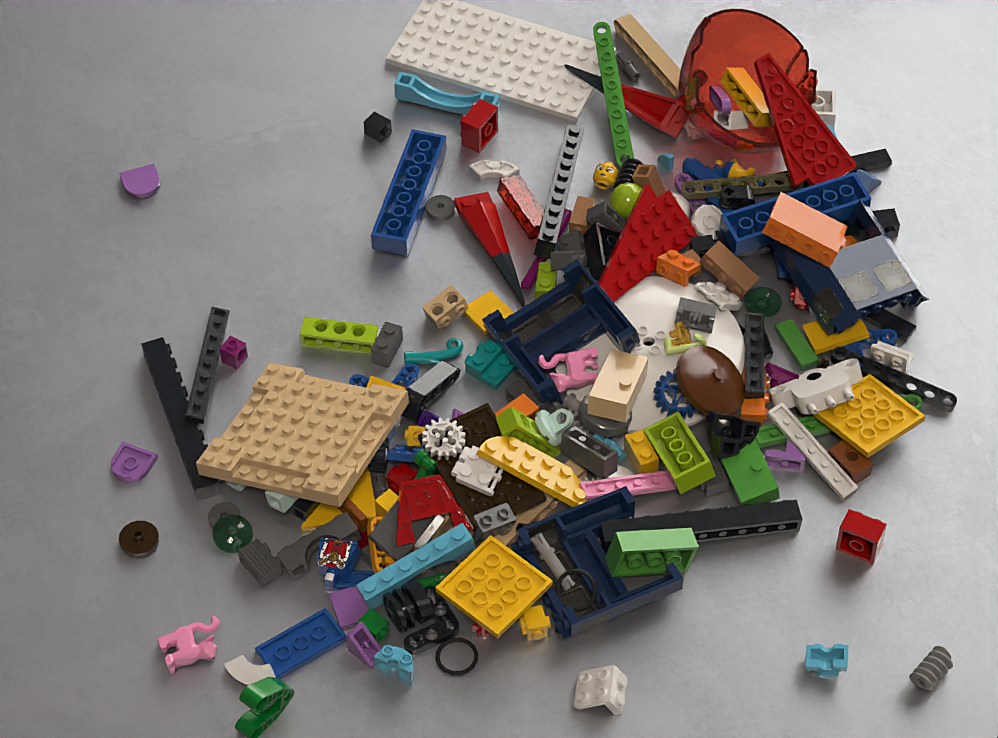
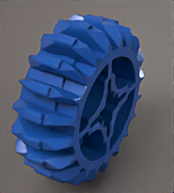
[653,368,699,420]

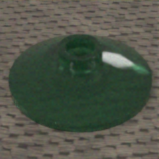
[744,287,782,317]
[212,514,253,553]

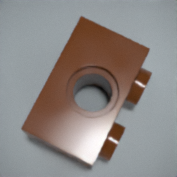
[828,440,873,484]

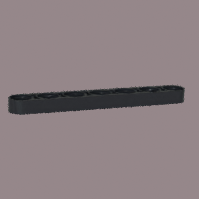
[830,347,957,412]

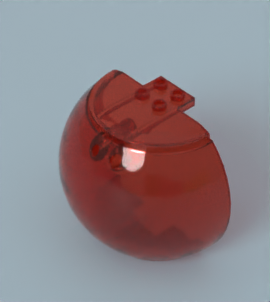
[678,9,818,154]

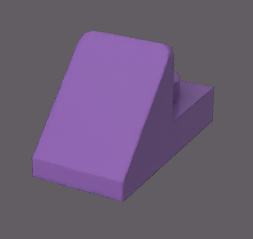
[765,440,806,472]

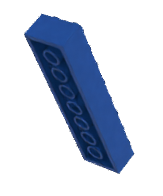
[371,129,447,256]
[719,172,871,256]

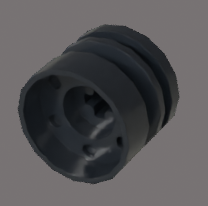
[383,579,434,634]

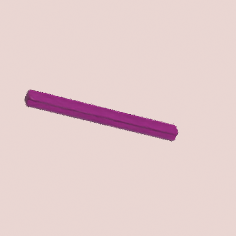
[521,209,572,291]

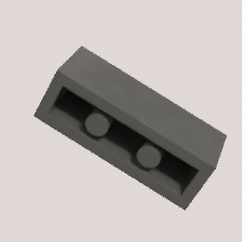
[561,426,618,479]

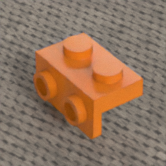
[656,250,701,287]

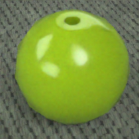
[610,182,642,220]

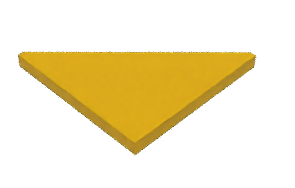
[301,466,376,532]

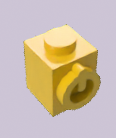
[404,425,425,447]
[518,605,551,640]

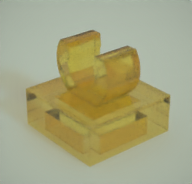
[669,321,692,346]

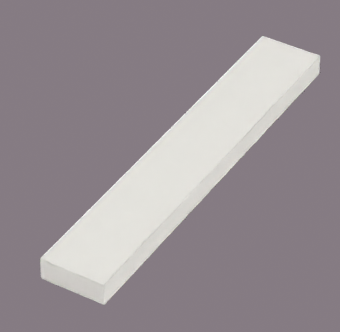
[767,402,858,501]

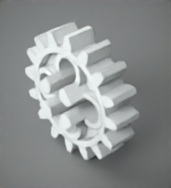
[422,417,465,460]

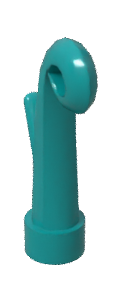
[404,338,463,365]

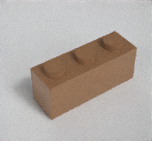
[699,241,760,299]

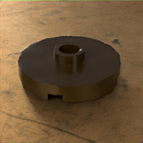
[119,520,159,557]

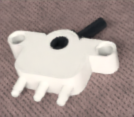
[769,358,863,414]

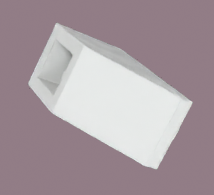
[712,110,749,130]

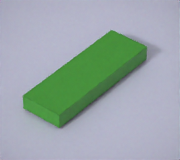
[775,319,819,370]

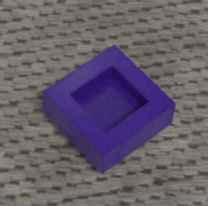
[417,410,440,427]

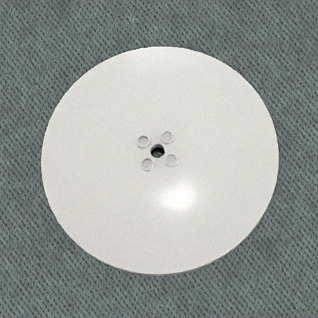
[555,276,745,433]

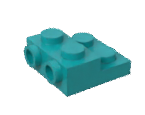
[465,339,516,390]

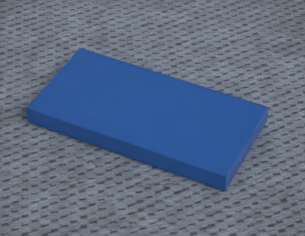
[255,608,347,679]

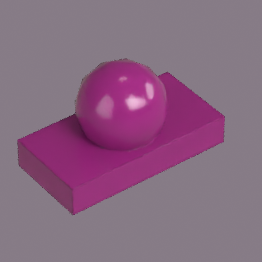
[765,362,799,389]

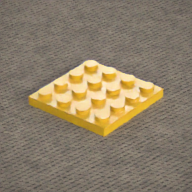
[813,374,925,458]
[435,535,553,639]

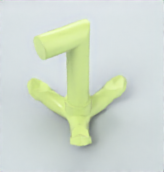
[663,333,707,355]

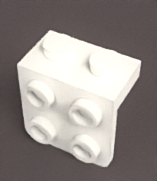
[870,341,914,374]
[574,665,627,715]

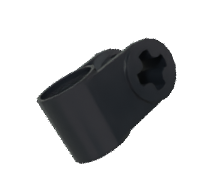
[718,185,755,210]

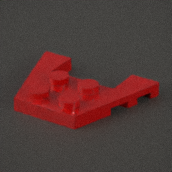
[396,474,472,547]

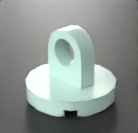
[535,409,574,446]

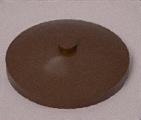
[676,345,745,415]

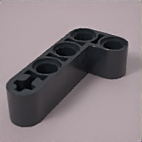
[401,360,461,425]

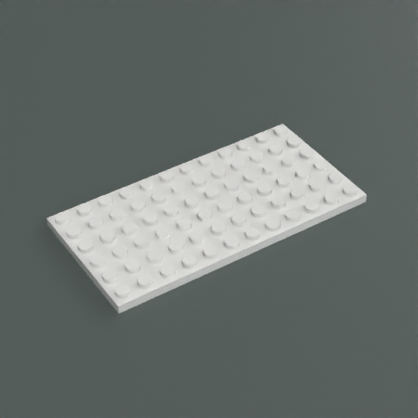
[385,0,616,122]

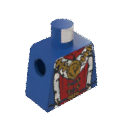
[317,537,361,586]

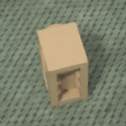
[422,285,469,331]

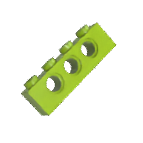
[300,317,379,355]
[496,406,561,458]

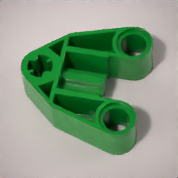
[235,677,295,738]

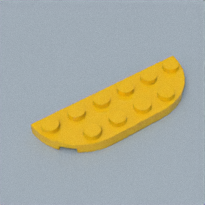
[476,436,586,507]

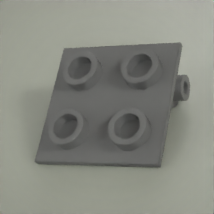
[674,297,717,333]

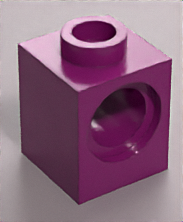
[219,335,248,370]

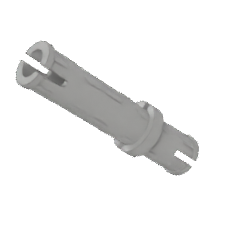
[530,533,575,591]

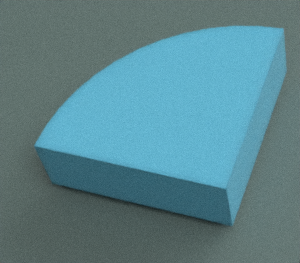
[657,153,674,171]

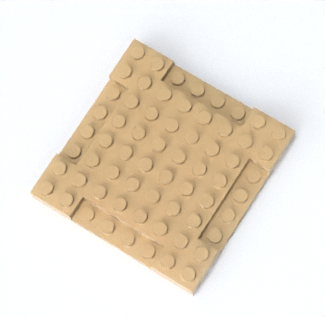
[196,362,409,507]

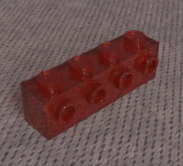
[497,174,544,240]

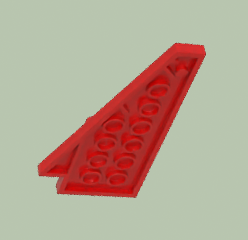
[753,52,858,188]
[598,184,698,302]

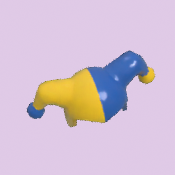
[712,157,763,187]

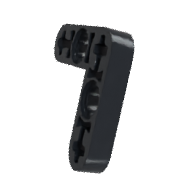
[404,586,459,655]

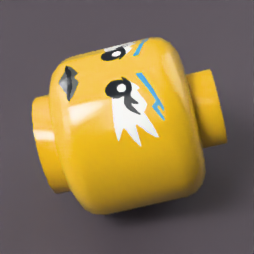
[593,162,618,190]

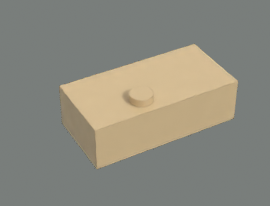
[587,349,648,423]

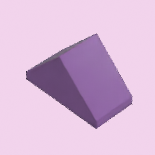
[346,622,382,667]

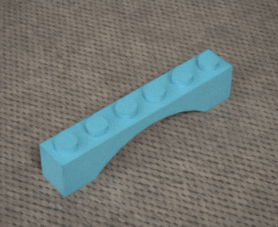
[394,72,500,115]
[356,523,476,610]

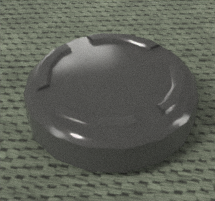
[578,395,632,437]

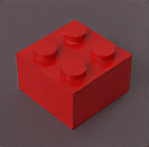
[460,99,498,153]
[836,509,887,564]

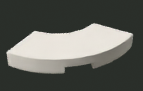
[469,160,519,182]
[224,655,276,686]

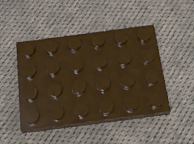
[418,403,547,533]

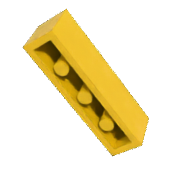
[720,68,772,127]

